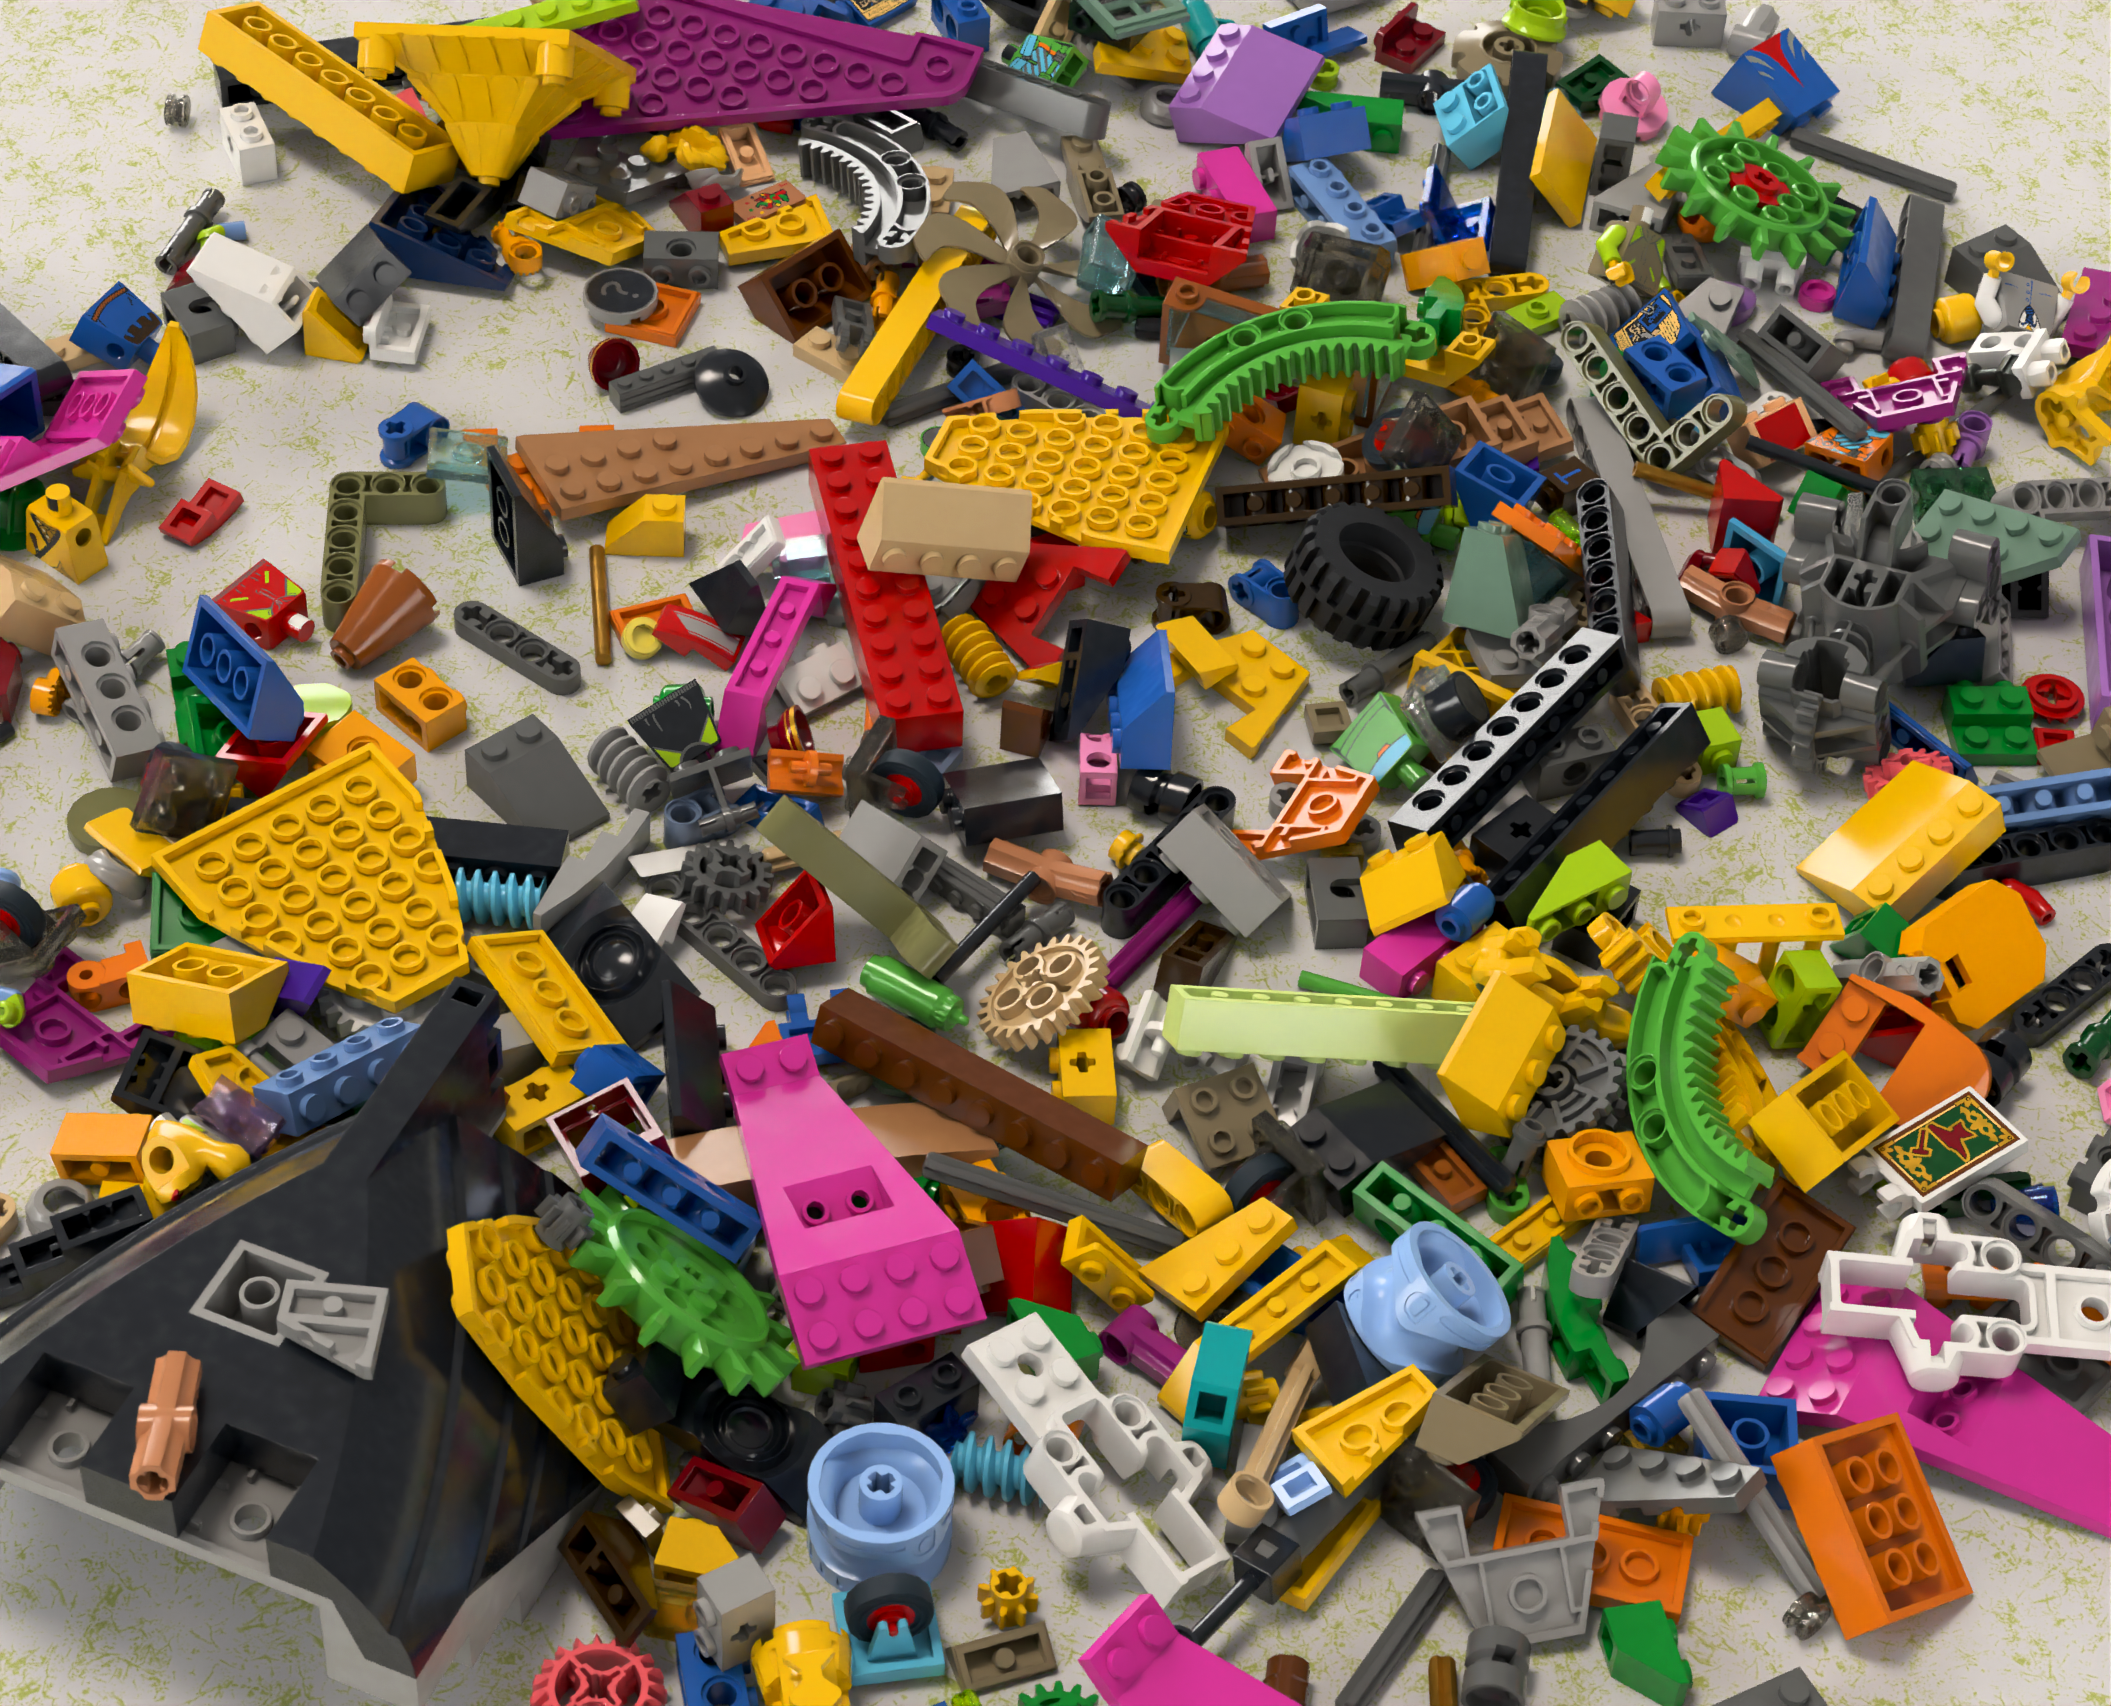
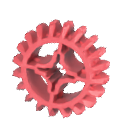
[530,1634,667,1706]

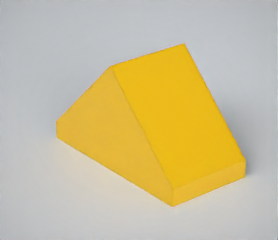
[302,287,369,364]

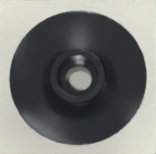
[694,348,769,417]

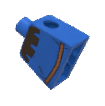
[69,281,163,370]

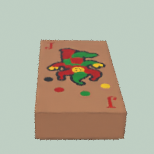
[734,180,806,224]

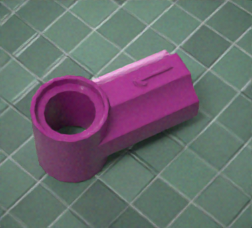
[1098,1304,1187,1386]

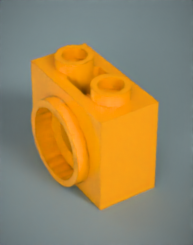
[306,710,417,784]
[1541,1129,1655,1222]

